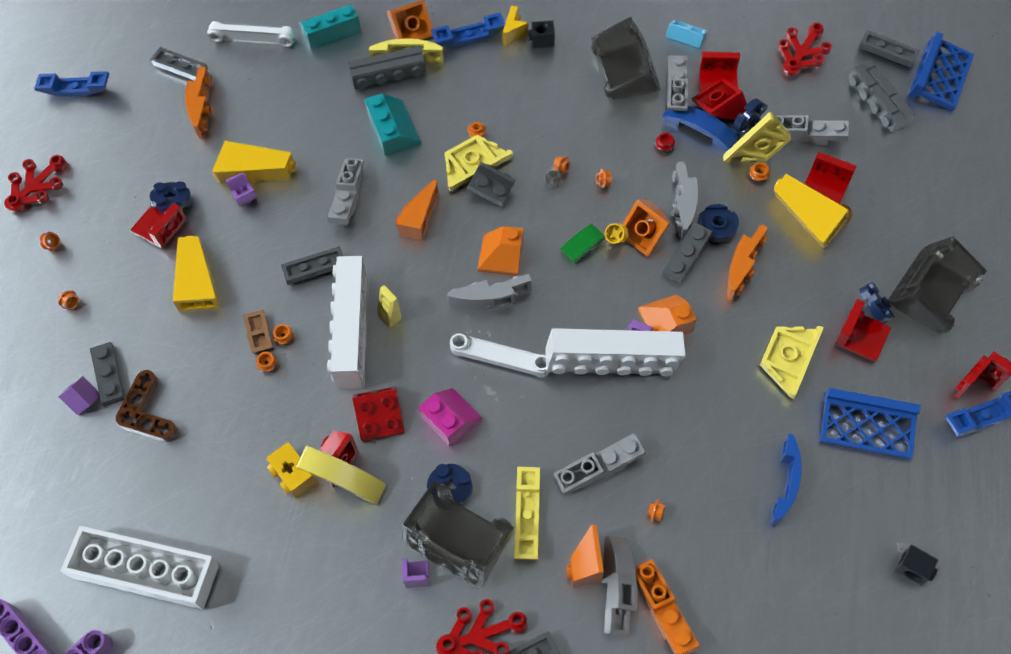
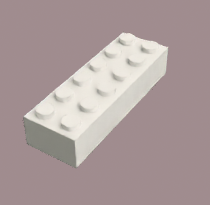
[327,256,368,390]
[545,328,686,376]
[61,526,220,609]

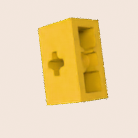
[266,442,318,498]

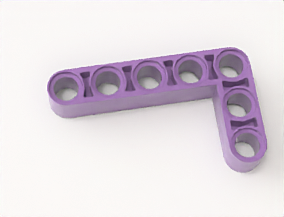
[0,599,113,654]

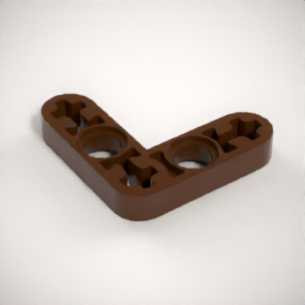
[115,370,178,442]

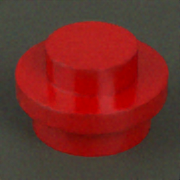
[655,133,675,151]

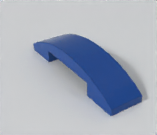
[431,13,505,47]
[34,71,109,97]
[662,105,739,151]
[945,391,1011,436]
[770,434,801,527]

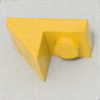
[503,5,528,46]

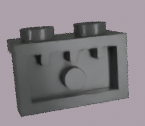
[467,162,516,207]

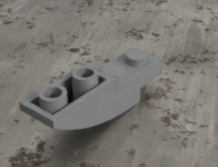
[666,55,688,111]
[775,115,849,146]
[327,158,364,225]
[671,161,698,240]
[447,274,531,310]
[553,433,646,494]
[602,535,637,636]

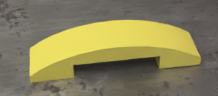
[369,39,444,62]
[296,446,386,505]
[514,467,540,560]

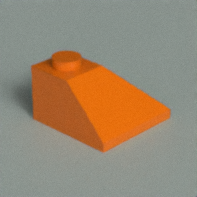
[387,0,433,40]
[620,199,670,257]
[478,226,524,276]
[638,295,697,334]
[566,524,604,587]

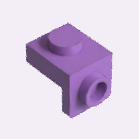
[226,172,257,205]

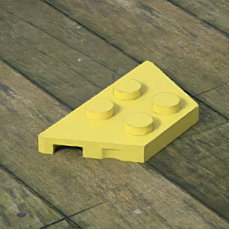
[723,112,791,162]
[444,135,513,192]
[760,326,824,399]

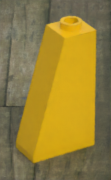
[212,141,296,184]
[774,174,849,249]
[173,236,220,311]

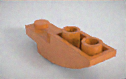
[185,67,212,139]
[727,224,768,301]
[635,559,700,654]

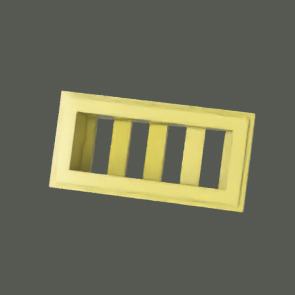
[377,285,402,327]

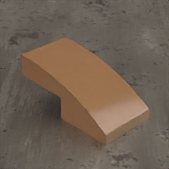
[243,309,273,354]

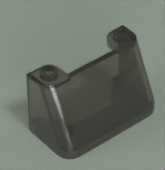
[591,17,661,100]
[888,236,987,333]
[402,481,514,589]

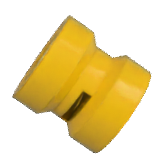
[604,223,629,244]

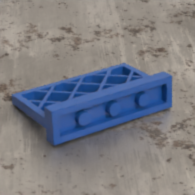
[908,31,974,111]
[819,388,921,460]

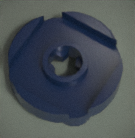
[733,98,768,137]
[150,181,191,214]
[697,204,739,242]
[859,282,894,324]
[427,464,473,510]

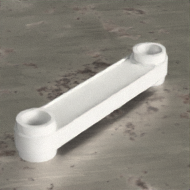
[207,21,295,47]
[450,333,550,377]

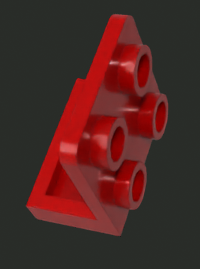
[699,51,740,92]
[804,151,857,205]
[954,351,1011,400]

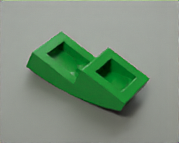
[560,223,605,264]

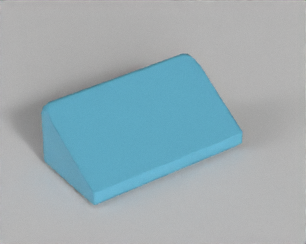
[666,20,708,48]

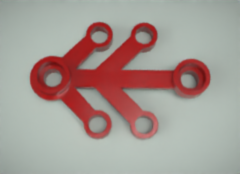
[778,23,832,76]
[4,155,68,212]
[436,599,528,654]

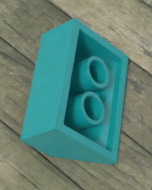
[299,4,361,50]
[364,93,421,156]

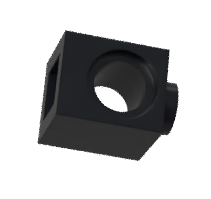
[528,20,555,48]
[894,544,938,586]

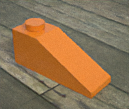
[396,179,439,240]

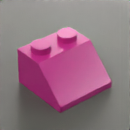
[418,388,482,447]

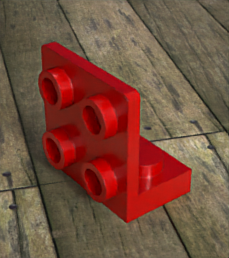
[131,203,187,249]
[835,299,891,362]
[352,386,404,441]

